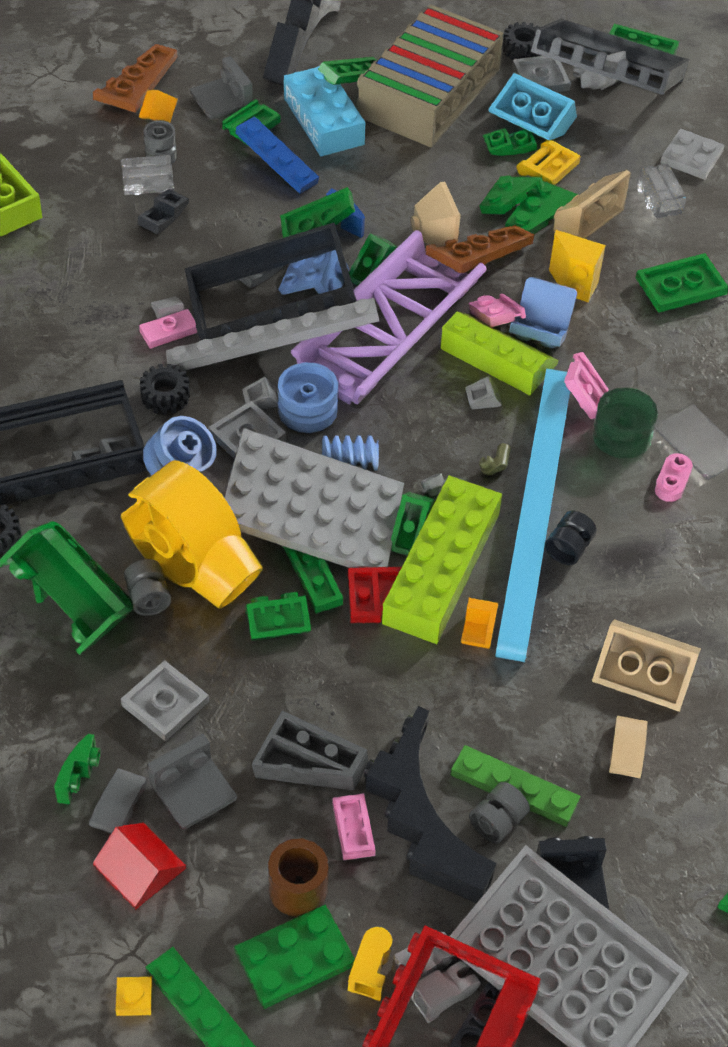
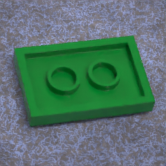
[636,253,728,313]
[234,904,355,1010]

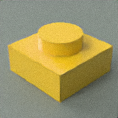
[115,977,152,1016]

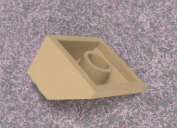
[411,181,461,247]

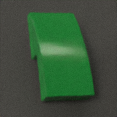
[483,128,538,156]
[54,734,101,804]

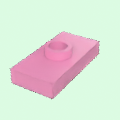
[139,309,197,349]
[332,793,376,861]

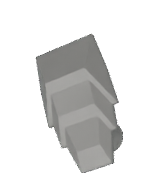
[573,51,626,90]

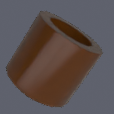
[268,838,329,917]

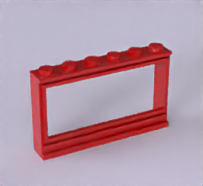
[362,925,541,1047]

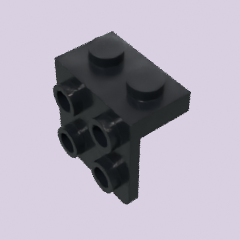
[536,836,609,910]

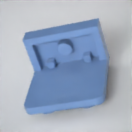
[279,250,349,295]
[509,277,577,348]

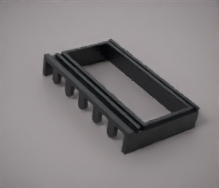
[531,18,690,95]
[185,223,357,341]
[0,380,147,506]

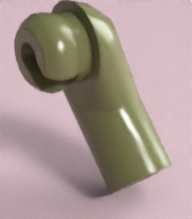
[479,443,511,475]

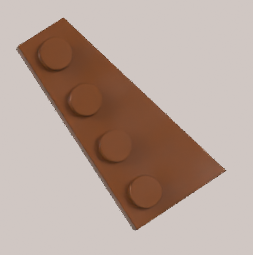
[92,44,178,113]
[426,225,534,273]

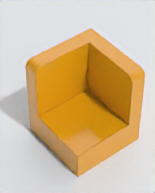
[139,90,178,123]
[461,598,498,649]

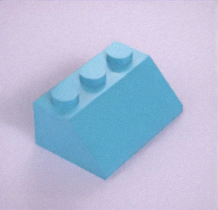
[488,73,577,141]

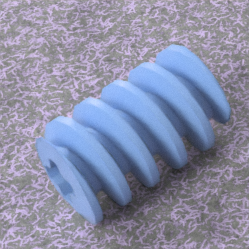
[322,435,379,471]

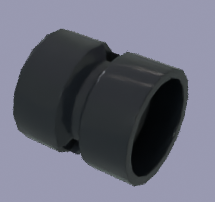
[545,510,597,565]

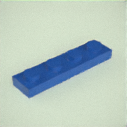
[235,116,319,194]

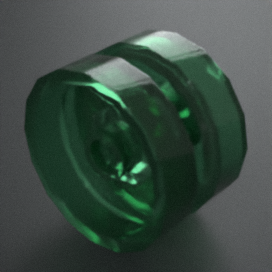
[592,387,658,458]

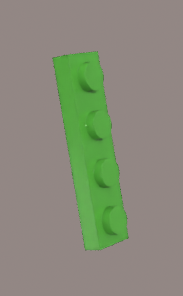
[451,745,581,827]

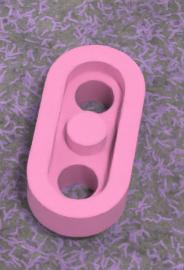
[655,453,693,502]

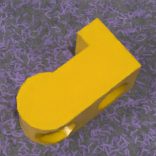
[348,927,393,1001]

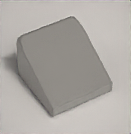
[151,296,184,319]
[465,376,502,409]
[242,377,278,409]

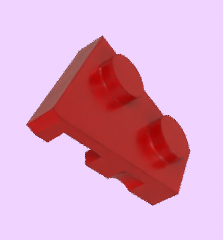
[348,567,402,623]

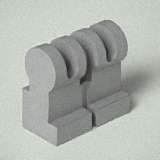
[391,932,481,1024]

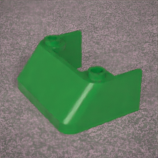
[0,521,134,655]

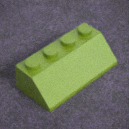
[440,311,559,395]

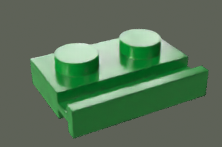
[222,99,281,145]

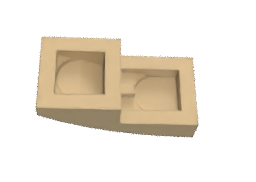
[609,716,648,778]

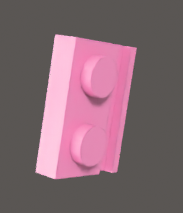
[469,294,526,327]
[564,352,609,419]

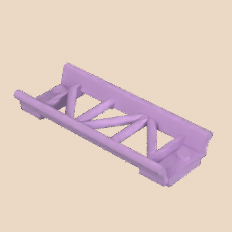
[291,230,487,405]

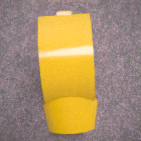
[121,460,263,609]

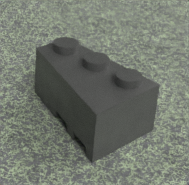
[252,710,368,791]

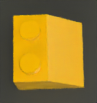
[549,230,605,302]

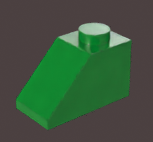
[349,233,398,286]
[391,492,436,556]

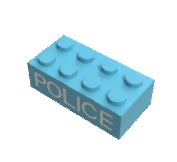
[284,66,366,157]

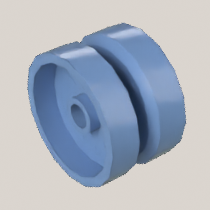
[278,362,338,433]
[143,416,216,476]

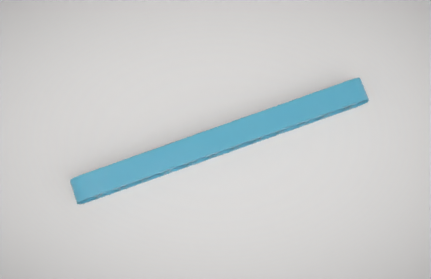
[495,369,570,662]

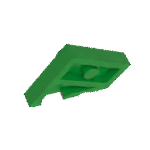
[479,175,544,214]

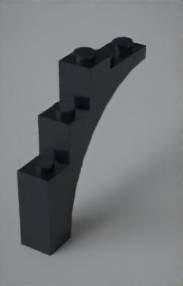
[263,0,341,85]
[363,706,497,903]

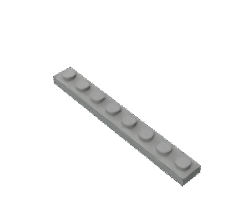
[166,298,379,371]

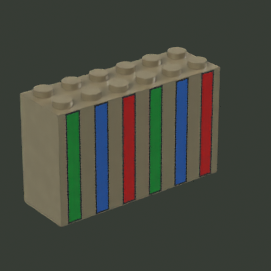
[356,4,504,148]

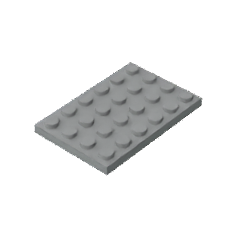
[224,428,404,568]
[450,845,688,1047]

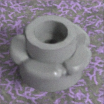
[421,473,446,497]

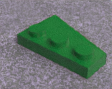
[505,181,578,234]
[280,187,355,238]

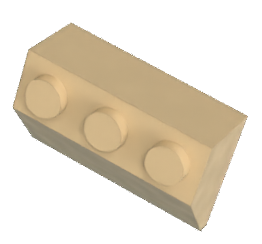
[553,170,631,239]
[592,619,701,712]

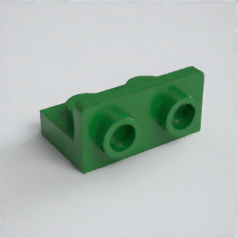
[245,592,311,641]

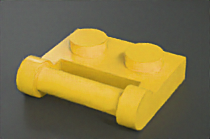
[516,140,581,185]

